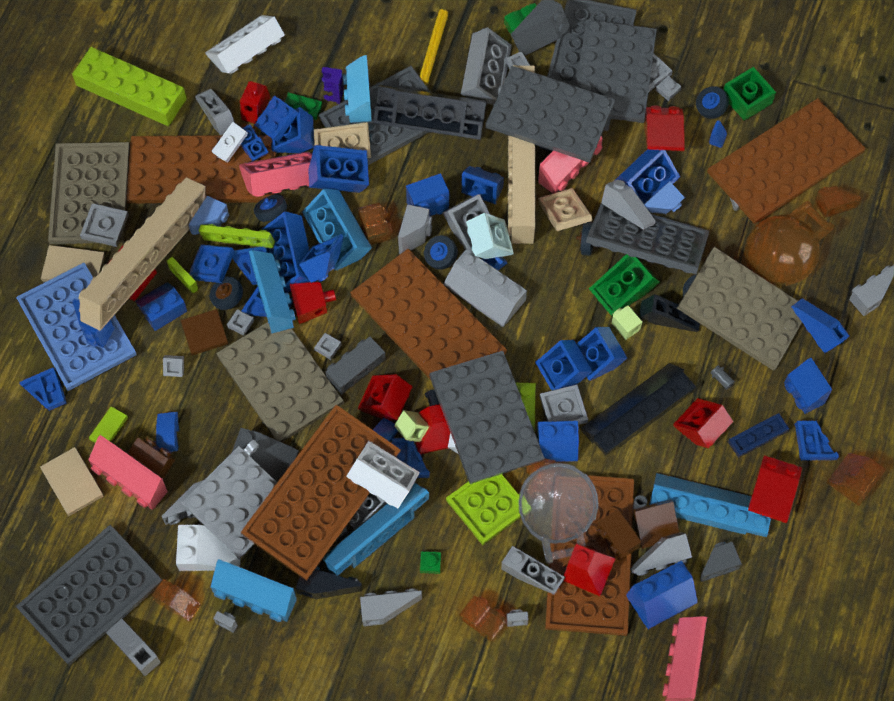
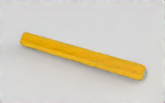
[419,9,448,85]

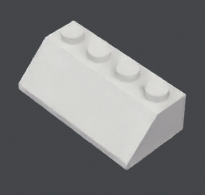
[205,15,284,74]

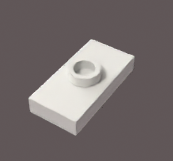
[212,122,248,163]

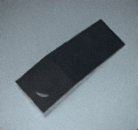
[639,294,700,332]

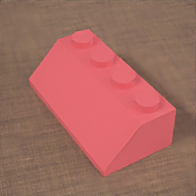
[538,136,603,194]
[239,151,312,197]
[89,435,168,510]
[662,616,707,701]

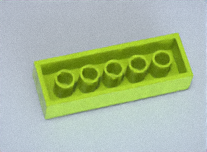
[72,47,187,127]

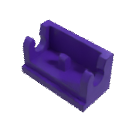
[322,67,344,104]

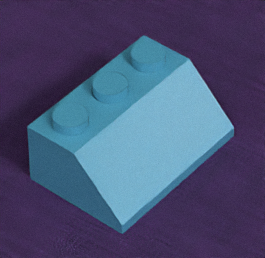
[343,55,372,123]

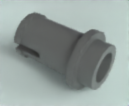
[710,365,735,390]
[633,495,647,515]

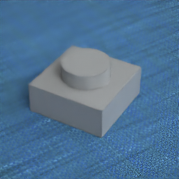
[505,51,530,69]
[655,76,681,101]
[227,310,254,336]
[314,333,341,360]
[163,355,184,377]
[506,610,528,627]
[213,611,237,633]

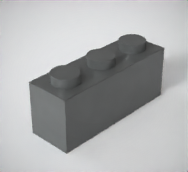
[326,337,386,395]

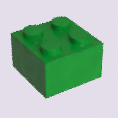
[724,67,776,121]

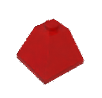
[415,404,450,454]
[563,543,616,596]

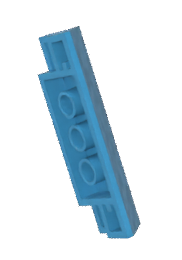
[649,473,771,537]
[323,483,429,576]

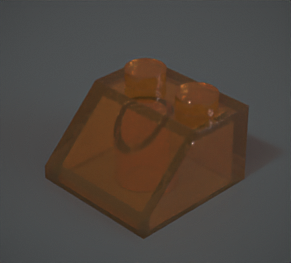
[826,453,886,506]

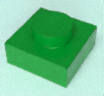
[420,551,441,574]

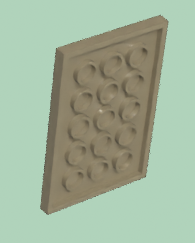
[48,142,130,244]
[677,247,802,370]
[216,322,344,443]

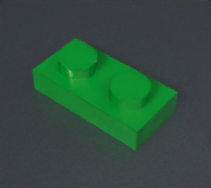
[285,92,323,120]

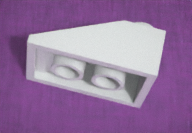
[176,525,240,571]

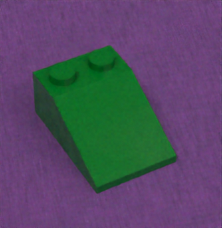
[589,254,660,316]

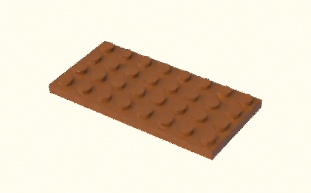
[707,98,866,224]
[126,135,276,203]
[350,249,507,380]
[240,405,401,581]
[545,473,634,636]

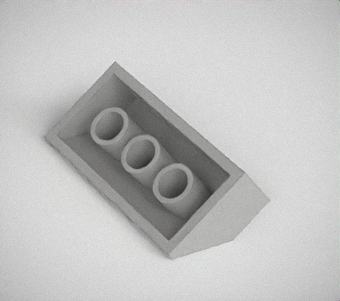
[461,27,511,105]
[443,249,527,327]

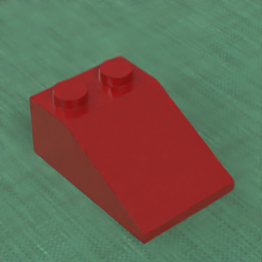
[644,105,685,151]
[748,455,802,523]

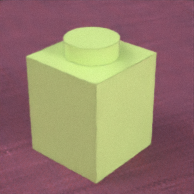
[611,306,642,340]
[394,411,429,442]

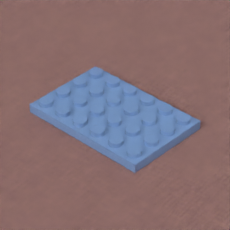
[16,263,137,391]

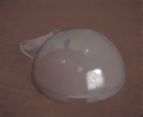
[518,463,598,564]

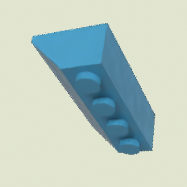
[302,189,372,270]
[249,250,296,334]
[211,559,297,622]

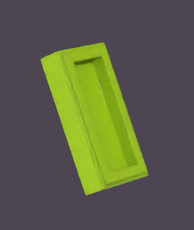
[167,257,198,294]
[89,407,128,443]

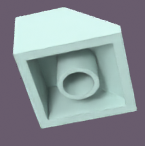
[466,213,514,259]

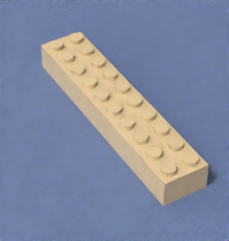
[508,65,535,244]
[79,177,205,331]

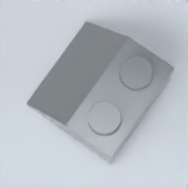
[398,205,432,254]

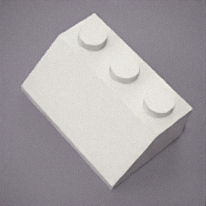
[346,441,420,508]

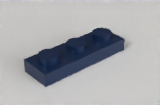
[728,413,789,458]

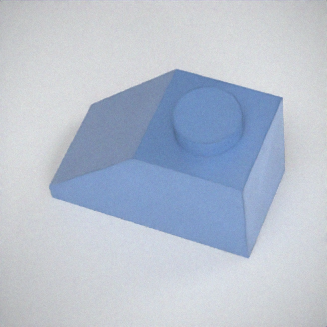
[644,181,685,214]
[189,196,229,235]

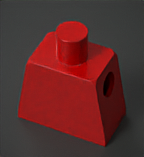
[240,81,270,124]
[290,282,336,324]

